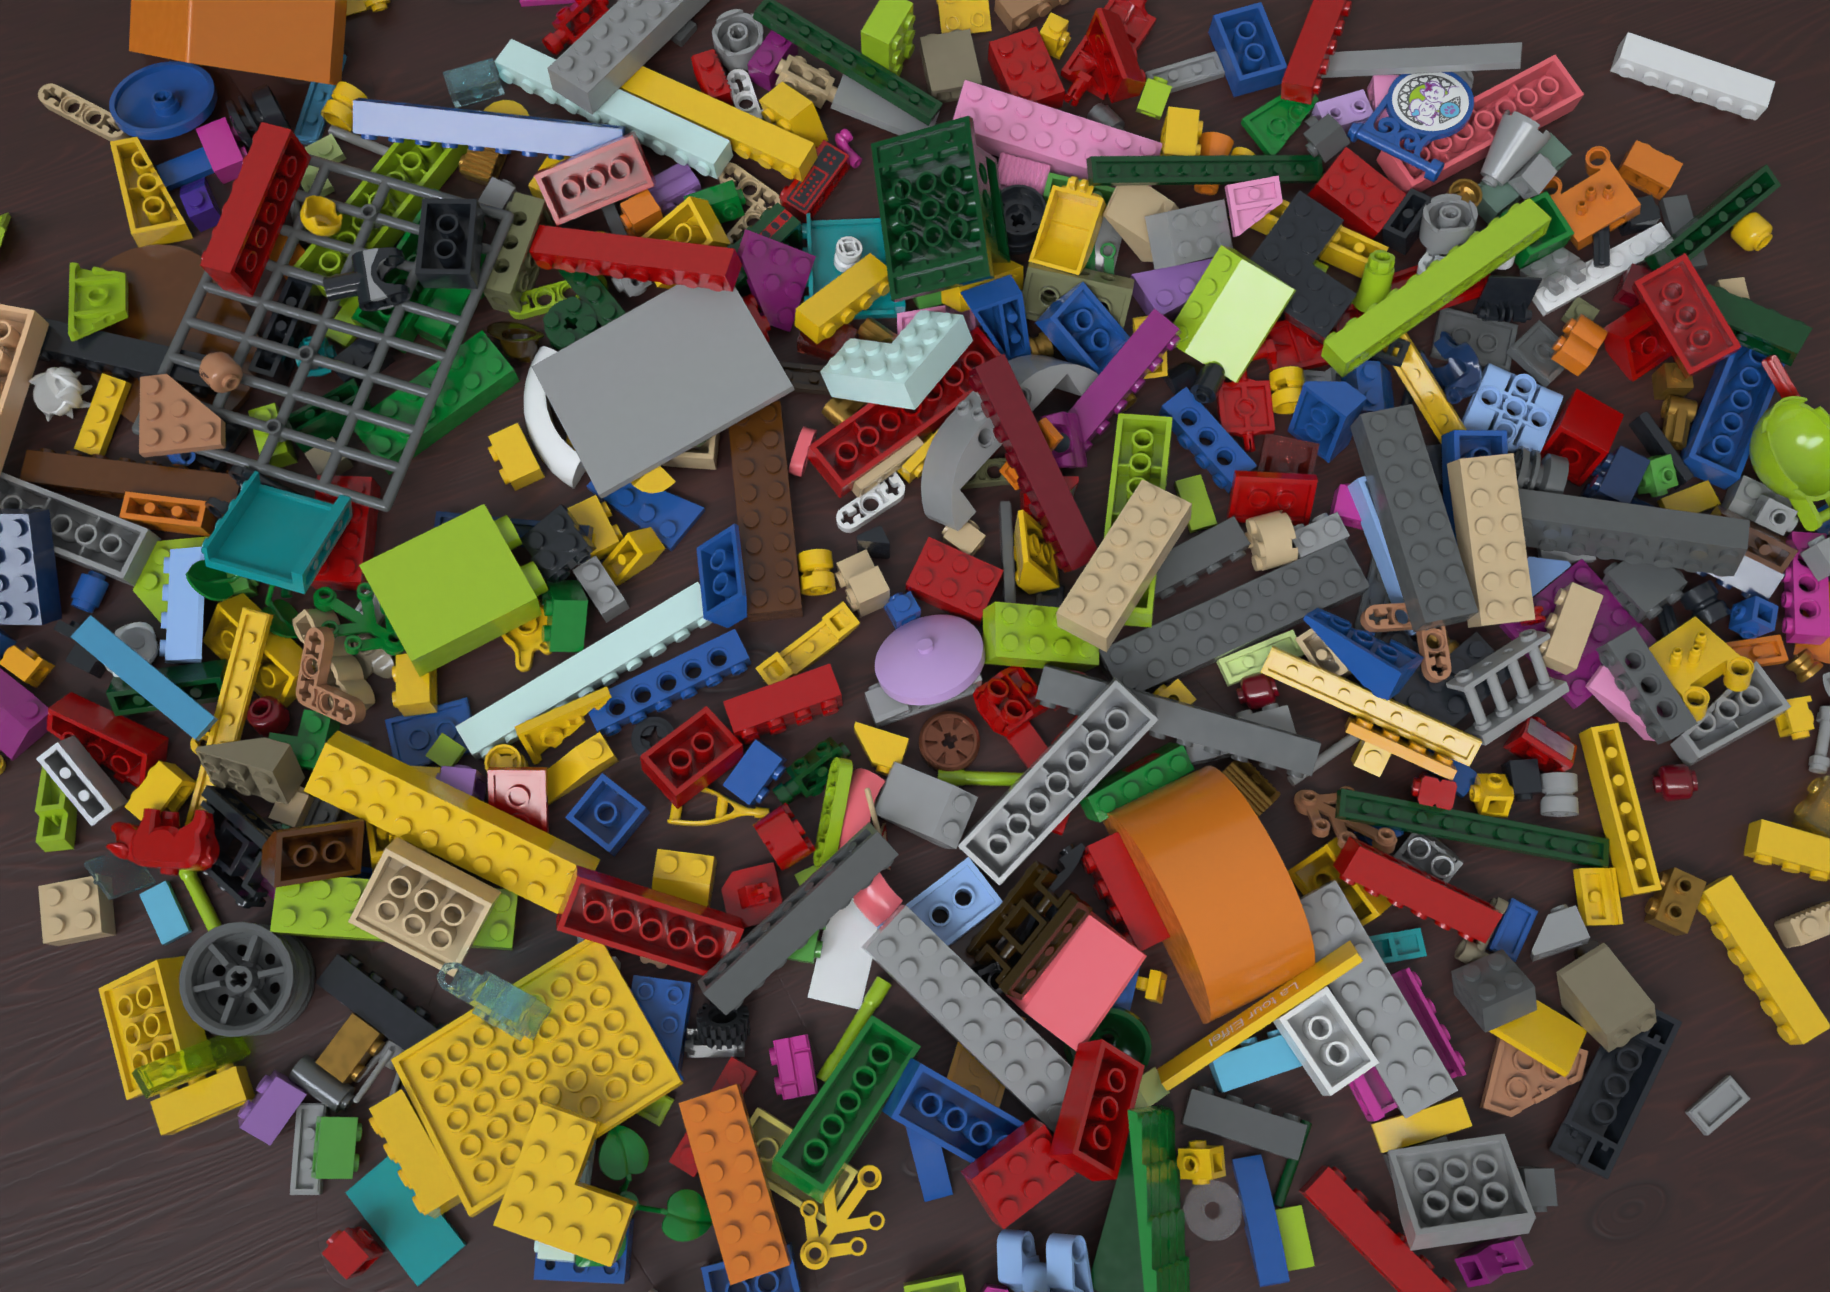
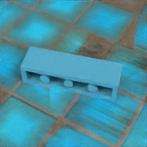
[1209,1029,1302,1092]

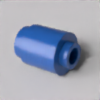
[71,570,109,613]

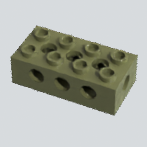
[483,192,557,313]
[1022,262,1135,328]

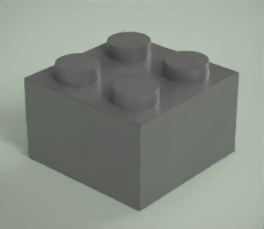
[1451,949,1537,1033]

